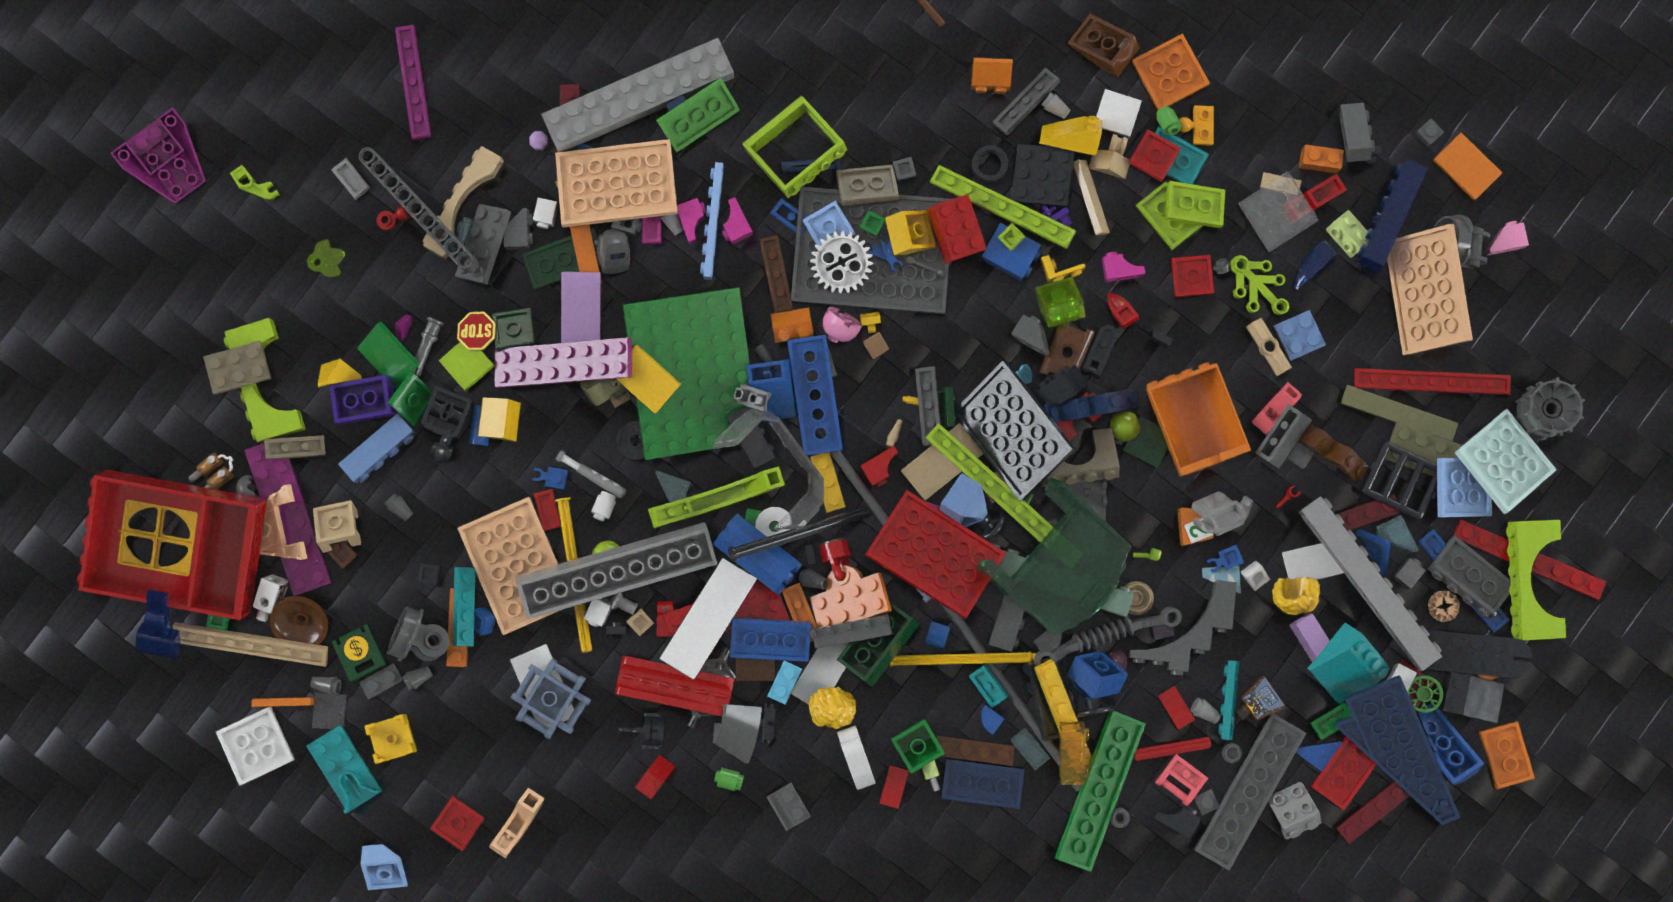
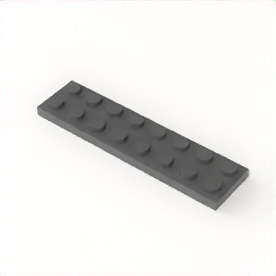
[1194,713,1306,870]

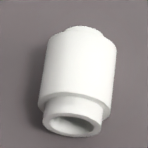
[591,491,616,521]

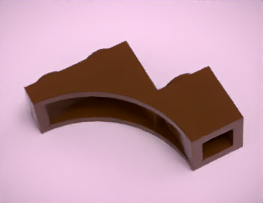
[1299,424,1369,482]

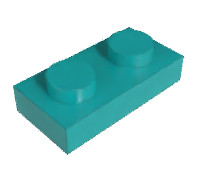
[969,664,1009,708]

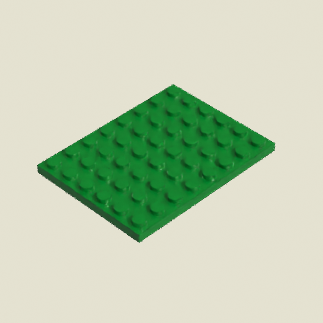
[622,287,758,460]

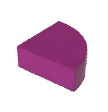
[395,314,412,341]

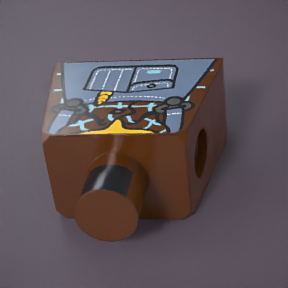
[1235,676,1286,721]

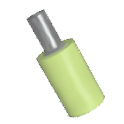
[922,761,940,791]

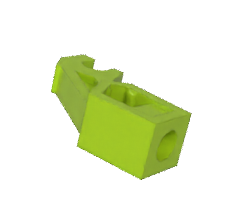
[230,165,280,200]

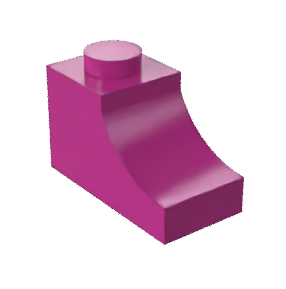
[722,197,753,245]
[677,198,706,245]
[1102,252,1146,283]

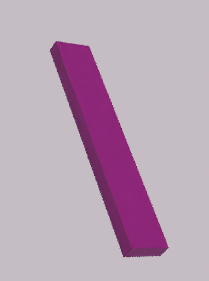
[395,25,432,140]

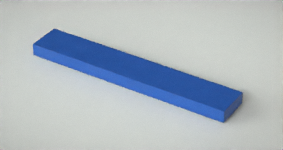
[1418,529,1509,633]

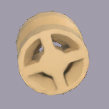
[1108,134,1128,156]

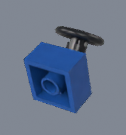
[1067,651,1128,718]

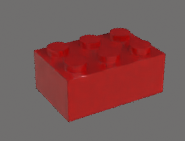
[927,194,987,264]

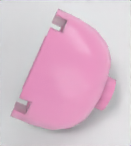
[823,307,862,343]

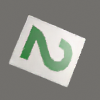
[1184,518,1213,543]

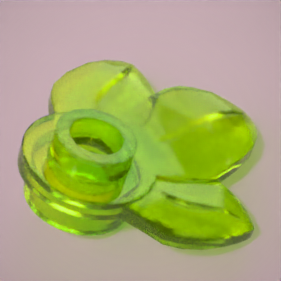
[307,239,345,277]

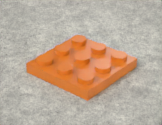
[1131,34,1210,110]

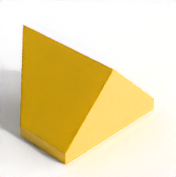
[318,359,362,387]

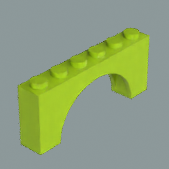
[224,318,306,444]
[1506,520,1566,640]

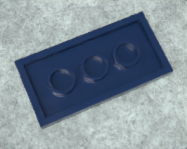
[941,759,1025,809]

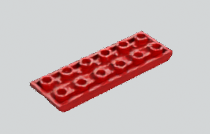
[614,656,735,717]

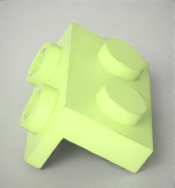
[1326,210,1371,258]

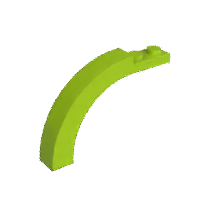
[648,466,785,528]

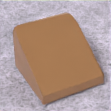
[863,332,889,359]

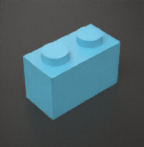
[768,661,802,705]

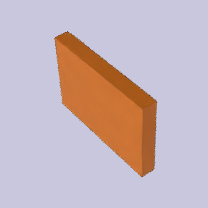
[1433,133,1502,200]
[1479,721,1535,789]

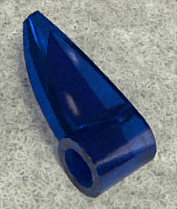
[1293,240,1338,291]

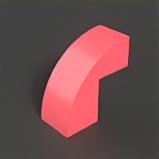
[1252,382,1302,435]

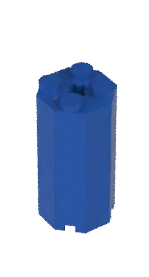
[713,514,803,595]

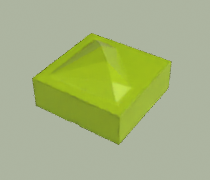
[998,223,1025,251]

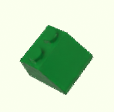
[891,719,945,774]

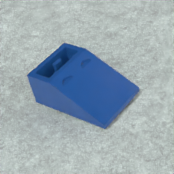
[746,359,798,422]

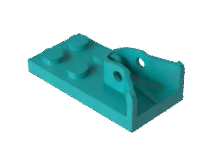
[307,725,382,814]

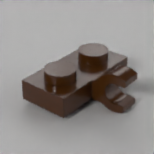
[327,540,358,569]

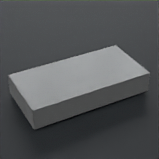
[331,158,371,200]

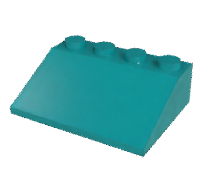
[1308,623,1390,704]

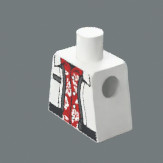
[253,574,289,622]

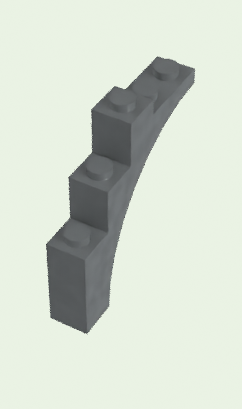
[1128,580,1237,675]

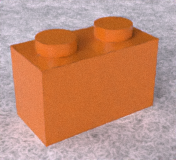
[1299,145,1344,174]
[771,308,814,343]

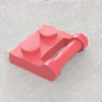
[1155,754,1208,806]

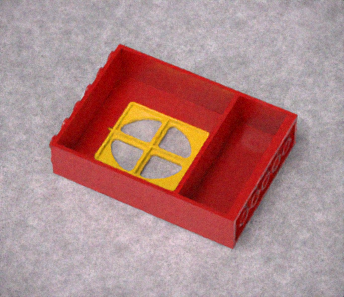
[77,470,268,620]

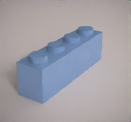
[338,413,416,483]

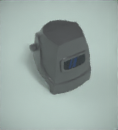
[594,229,630,274]

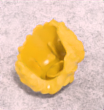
[1272,577,1320,615]
[808,686,856,729]

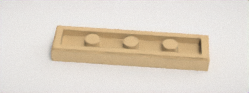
[1073,160,1110,235]

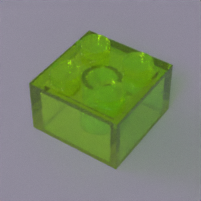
[1035,277,1086,328]

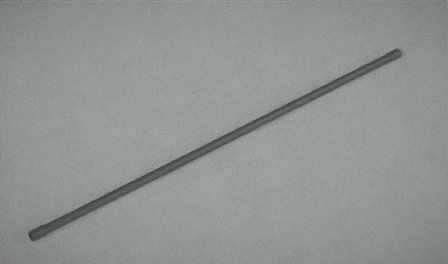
[754,344,1083,792]

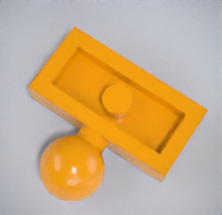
[1179,106,1214,146]

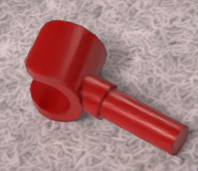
[1276,486,1300,509]

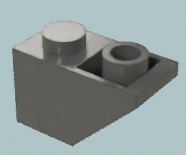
[504,208,533,250]

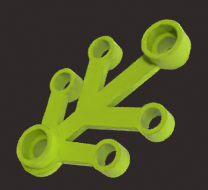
[1230,255,1289,315]

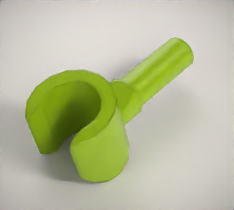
[1133,548,1162,561]

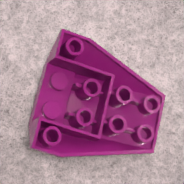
[110,107,206,204]

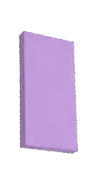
[561,271,601,343]

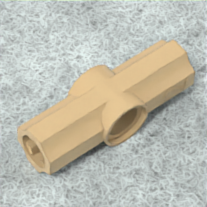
[1246,318,1292,376]

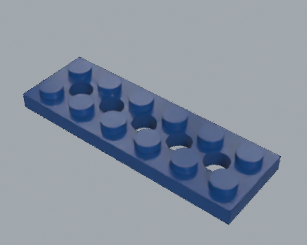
[787,335,843,456]

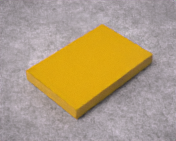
[617,345,681,414]

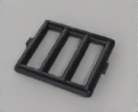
[1362,441,1437,520]

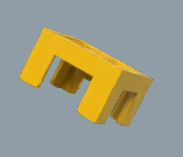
[364,714,417,764]

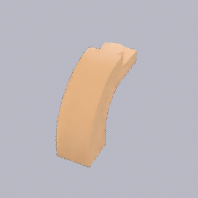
[489,788,545,858]

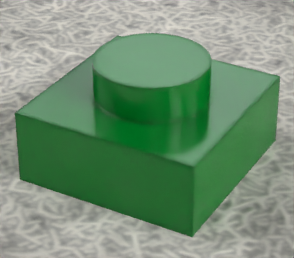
[860,210,886,237]
[206,614,229,630]

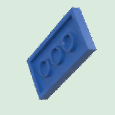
[730,617,811,662]

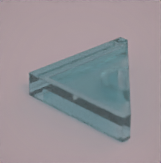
[656,471,691,502]

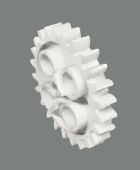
[810,231,873,294]

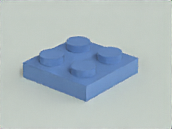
[1273,310,1326,362]

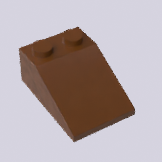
[1068,14,1140,78]

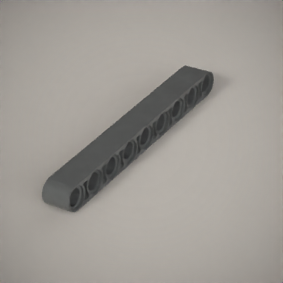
[359,147,479,273]

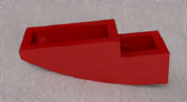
[1283,174,1347,223]

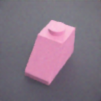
[1485,221,1529,256]

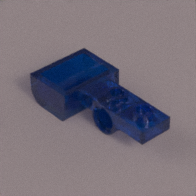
[136,589,181,659]

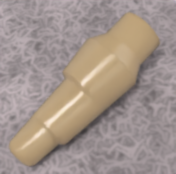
[886,419,903,447]

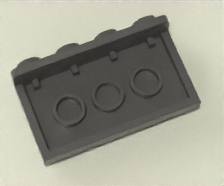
[1428,535,1511,619]

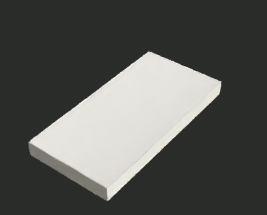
[510,644,574,727]

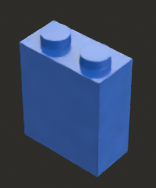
[981,223,1042,281]

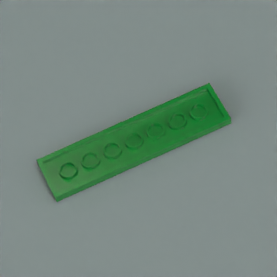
[1055,711,1146,872]

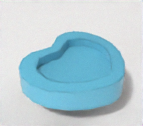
[1016,364,1032,384]

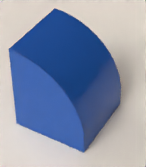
[924,621,950,650]
[981,705,1004,735]

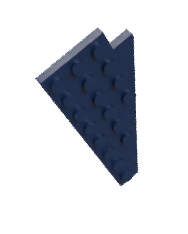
[1334,675,1461,825]

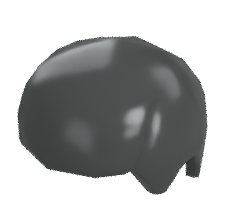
[236,475,260,498]

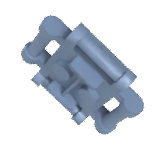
[511,658,591,739]

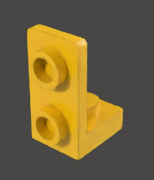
[1040,255,1085,283]

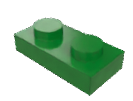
[1310,703,1351,740]

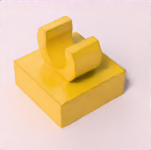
[860,312,881,333]

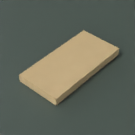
[901,423,983,501]

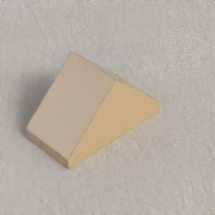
[1089,150,1130,179]

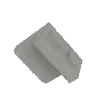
[1268,782,1321,839]

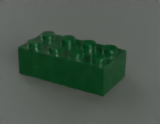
[836,601,920,687]

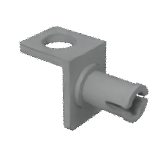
[611,592,638,615]

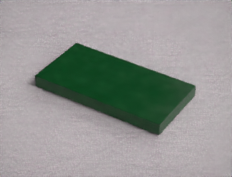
[521,227,601,291]

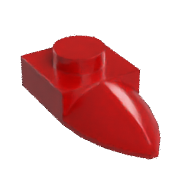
[1108,293,1139,329]

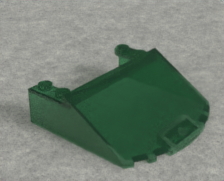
[975,477,1130,635]

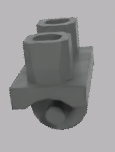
[734,384,771,412]

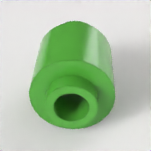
[1156,106,1182,135]
[714,767,744,791]

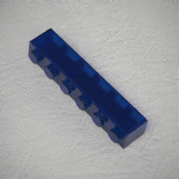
[1357,158,1428,272]

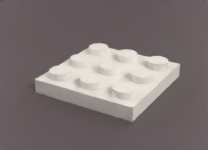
[216,707,295,786]

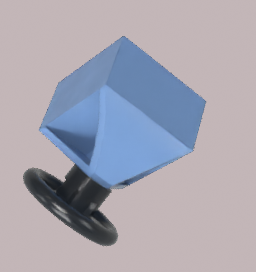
[940,473,1005,540]

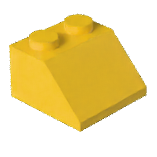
[885,210,936,255]

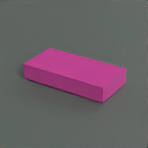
[642,216,662,244]

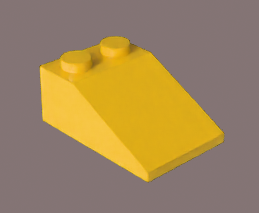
[1039,116,1103,156]

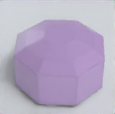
[529,131,548,150]

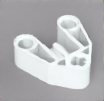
[837,725,876,790]

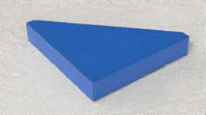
[1356,529,1391,575]
[1296,741,1343,772]

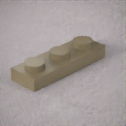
[264,435,326,460]

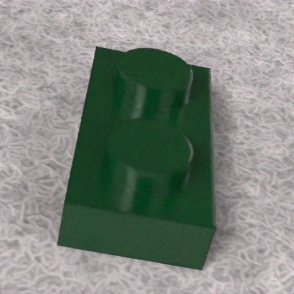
[938,387,956,428]

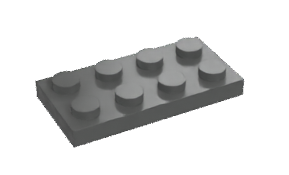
[455,204,511,285]

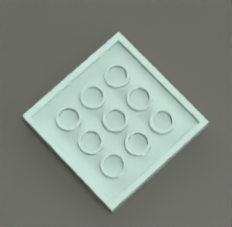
[1454,409,1556,514]

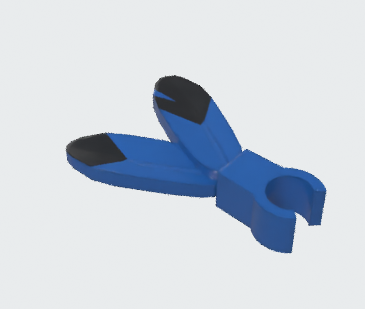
[863,229,903,273]

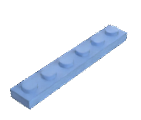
[700,162,724,280]

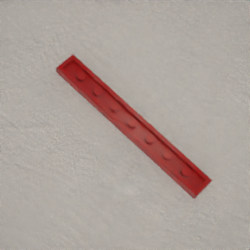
[1354,368,1511,395]

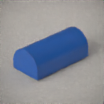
[770,198,806,235]
[468,405,489,446]

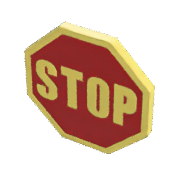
[457,312,496,350]

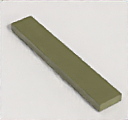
[1340,385,1458,441]

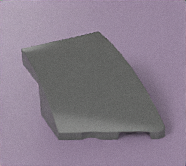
[713,704,762,763]

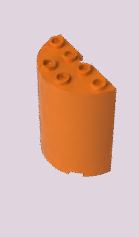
[1146,362,1251,477]

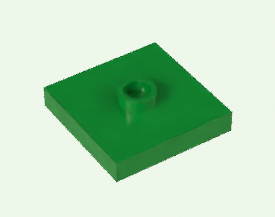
[387,372,433,426]

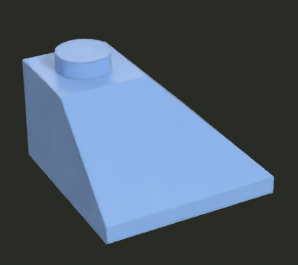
[361,844,408,890]

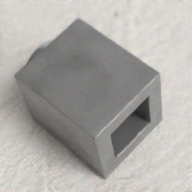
[1392,558,1426,589]

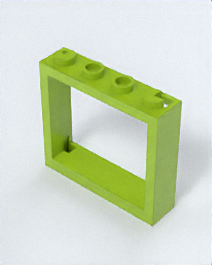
[743,96,847,198]

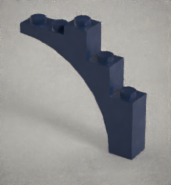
[1042,388,1139,423]

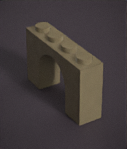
[1041,428,1120,487]

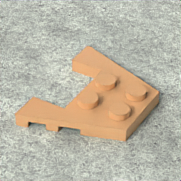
[260,484,307,560]

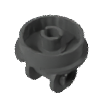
[1433,214,1490,268]
[387,606,450,662]

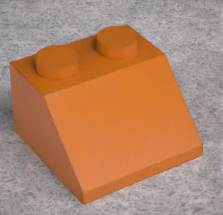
[971,58,1013,94]

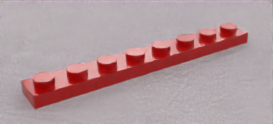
[1453,520,1606,600]

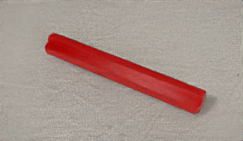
[1134,737,1211,761]

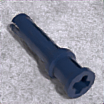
[782,157,840,174]

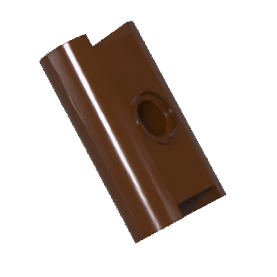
[1039,319,1095,377]

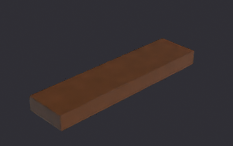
[759,235,794,313]

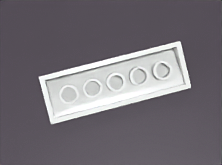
[660,558,757,680]

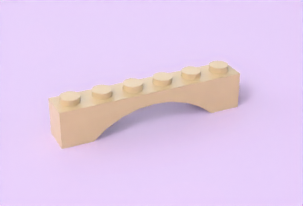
[423,146,504,260]

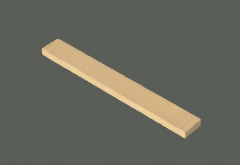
[172,622,328,667]

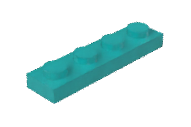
[453,567,475,646]
[1219,660,1240,740]

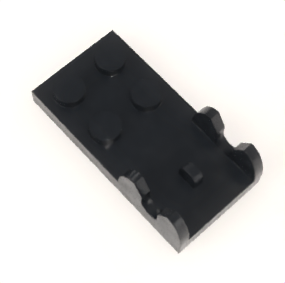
[1023,656,1079,741]

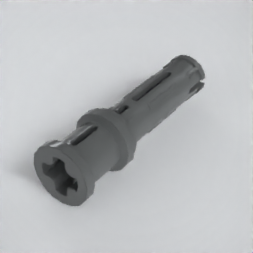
[413,317,444,376]

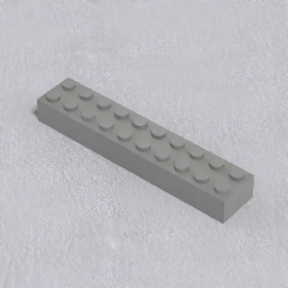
[542,38,734,152]
[1299,496,1442,671]
[516,522,717,619]

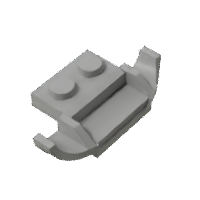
[1191,491,1253,536]

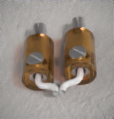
[189,452,234,490]

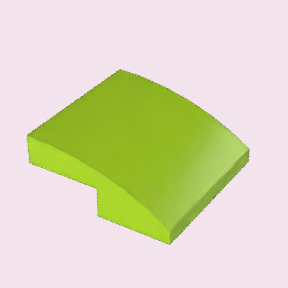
[439,342,494,391]

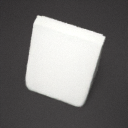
[1241,561,1270,591]

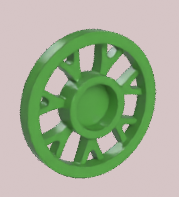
[1407,676,1443,713]

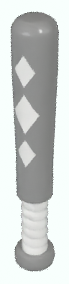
[556,450,626,498]

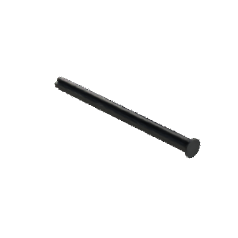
[728,506,872,562]

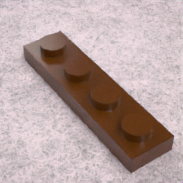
[936,736,1015,766]

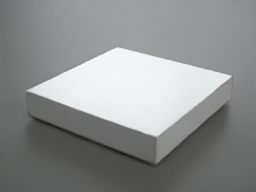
[1096,89,1142,138]

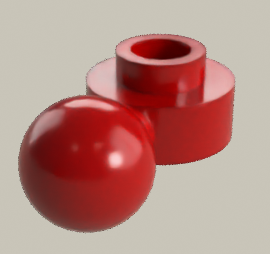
[377,206,411,231]

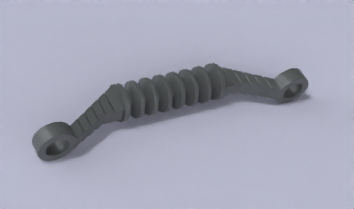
[1034,606,1182,666]

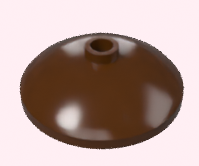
[270,596,328,645]

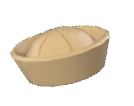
[1124,581,1154,615]

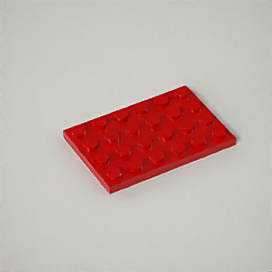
[865,490,1006,619]

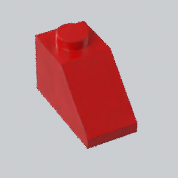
[635,755,676,799]

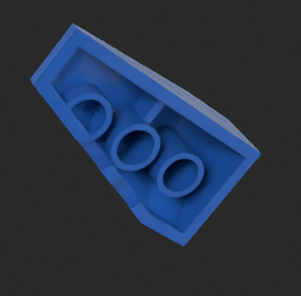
[1417,703,1484,785]

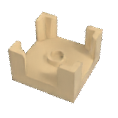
[313,500,361,553]

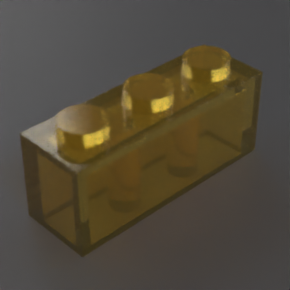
[1059,721,1089,785]

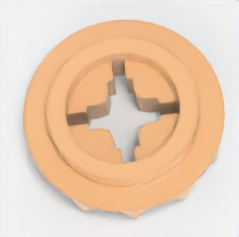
[1428,591,1460,622]

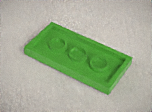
[656,78,740,152]

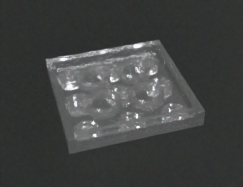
[1238,172,1319,252]

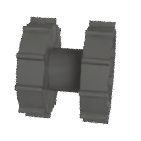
[1515,377,1585,441]

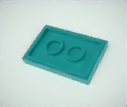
[1155,127,1209,184]

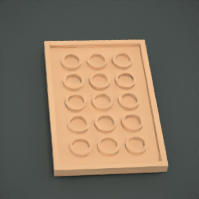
[555,139,678,227]
[1385,224,1473,355]
[458,497,563,635]

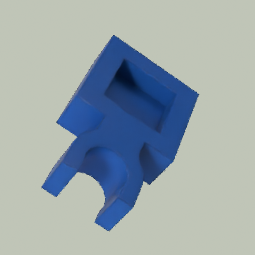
[532,467,568,490]
[1207,545,1244,572]

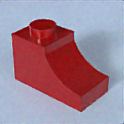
[861,446,898,488]

